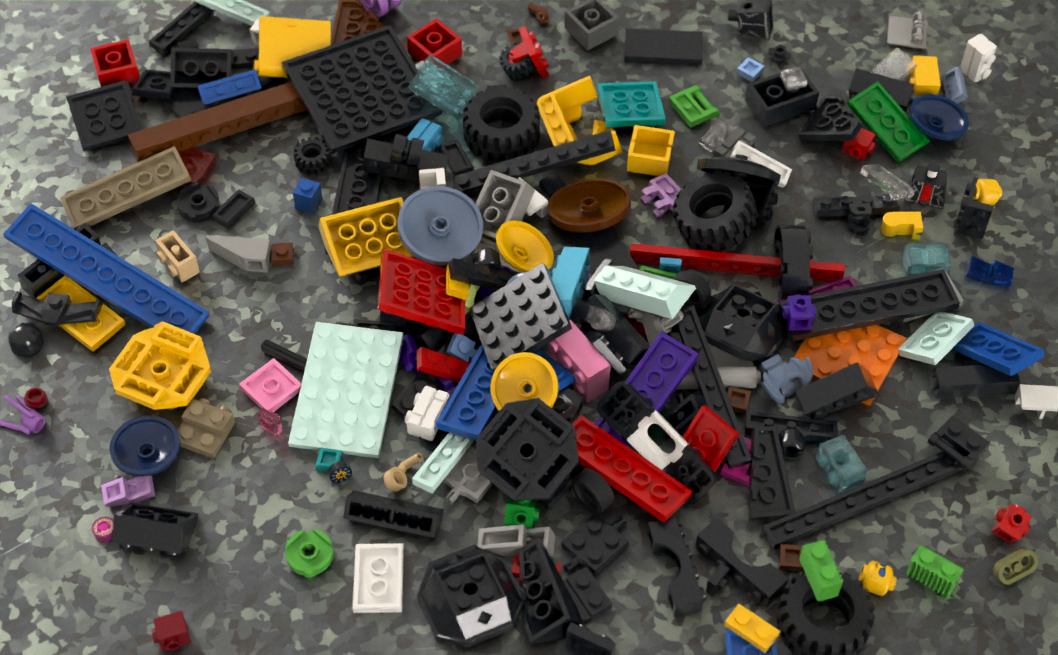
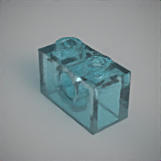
[816,435,867,492]

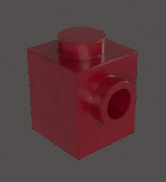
[151,610,191,651]

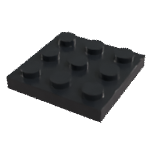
[66,81,141,152]

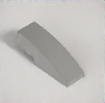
[477,524,555,557]

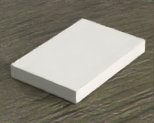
[353,543,404,613]

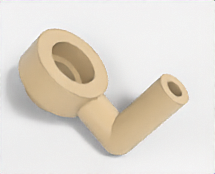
[384,453,423,492]

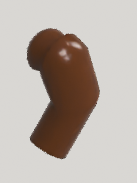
[528,3,549,24]

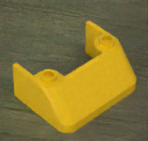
[537,76,623,165]

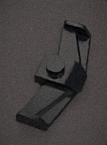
[12,291,103,326]

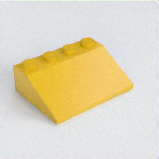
[319,197,414,278]

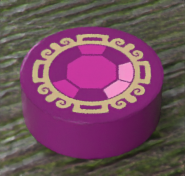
[92,517,114,542]

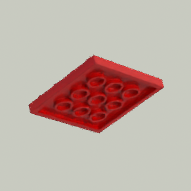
[378,249,465,335]

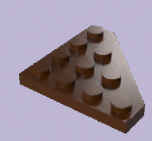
[331,0,408,52]

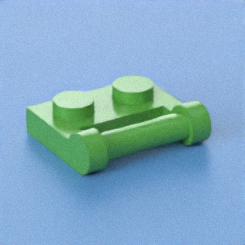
[669,85,720,128]

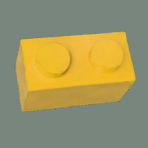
[907,56,941,96]

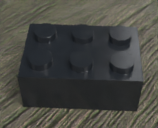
[745,66,819,127]

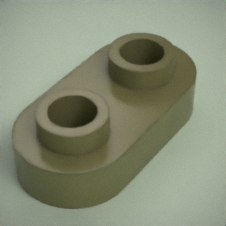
[993,548,1038,585]

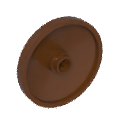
[547,178,631,232]

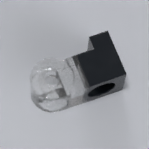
[569,299,616,331]

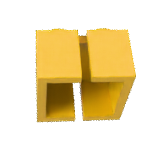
[627,125,675,176]

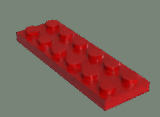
[571,415,692,522]

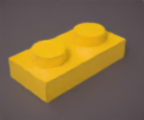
[724,604,780,653]

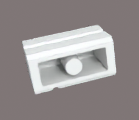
[960,34,997,82]
[405,386,450,441]

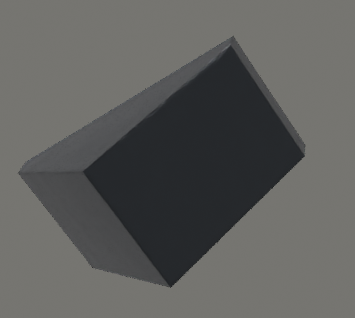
[409,323,448,352]

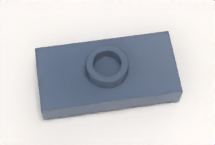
[941,66,968,104]

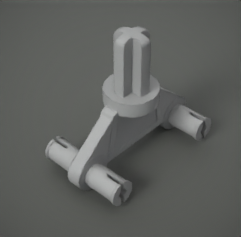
[628,308,684,346]

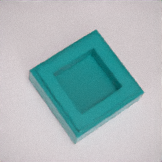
[315,448,343,472]

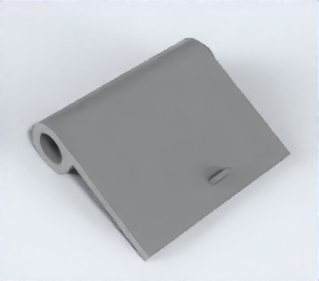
[671,333,761,390]

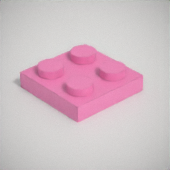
[239,358,301,416]

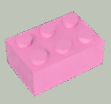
[548,319,610,403]

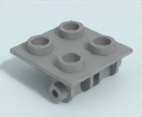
[887,11,928,49]

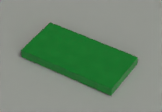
[847,81,930,164]

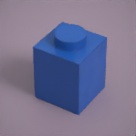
[293,178,323,214]

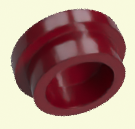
[24,387,48,409]

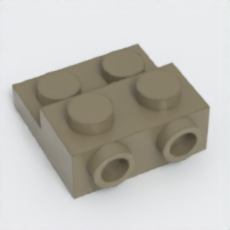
[177,398,235,459]

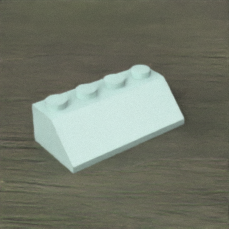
[594,265,696,319]

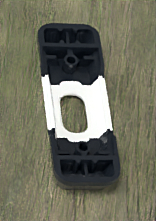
[597,381,716,505]

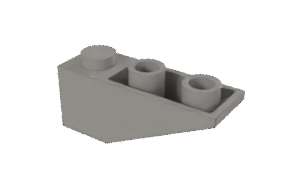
[206,235,271,273]

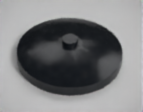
[697,154,781,185]

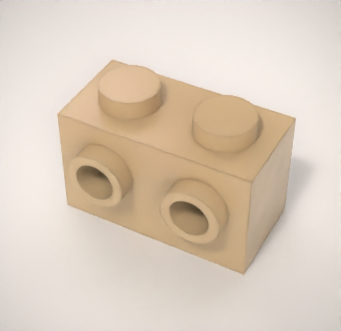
[155,230,200,283]

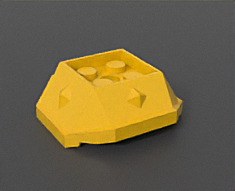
[109,321,211,410]

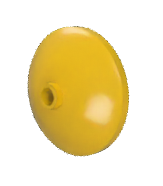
[496,220,554,272]
[490,352,559,411]

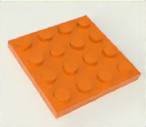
[794,324,907,406]

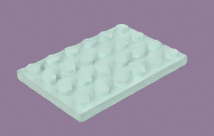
[288,322,404,459]

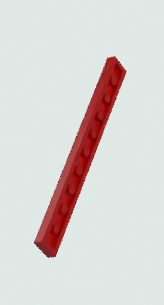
[630,243,845,283]

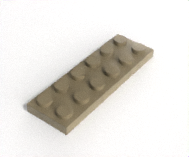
[60,146,191,230]

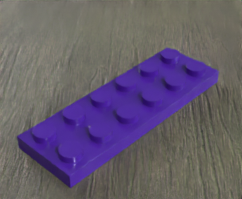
[595,331,699,450]

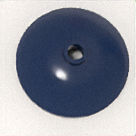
[909,94,969,140]
[110,415,180,477]

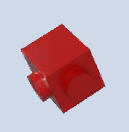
[842,128,876,160]

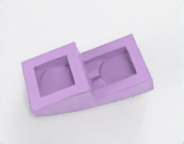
[101,475,155,507]

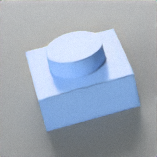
[737,57,764,82]

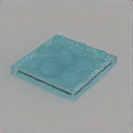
[408,54,480,120]

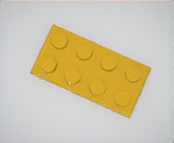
[36,276,126,352]

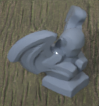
[760,354,813,404]

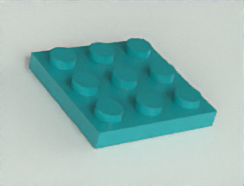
[597,81,666,128]

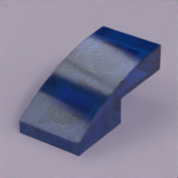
[965,256,1014,287]

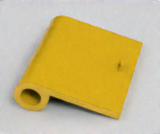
[254,16,331,78]

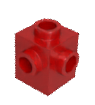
[991,504,1032,545]

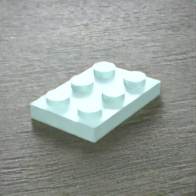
[898,311,974,365]

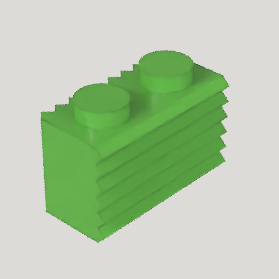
[799,540,843,601]
[906,545,964,598]

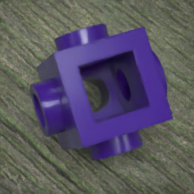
[782,295,816,331]

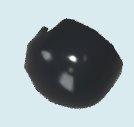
[8,322,43,356]

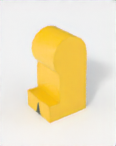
[880,212,923,240]

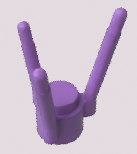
[0,395,45,435]

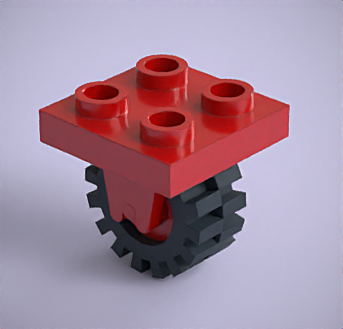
[499,26,550,79]

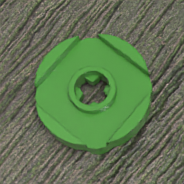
[285,529,334,578]

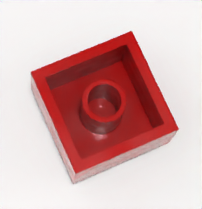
[407,18,463,72]
[90,39,140,87]

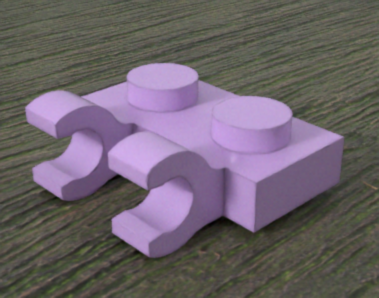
[640,173,682,218]

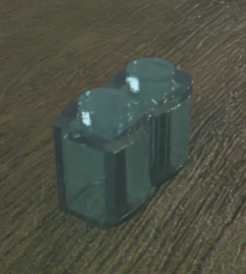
[901,242,951,276]

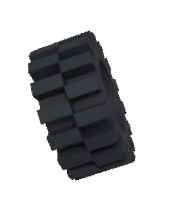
[293,137,332,175]

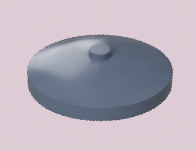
[397,186,483,266]

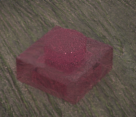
[257,408,283,437]

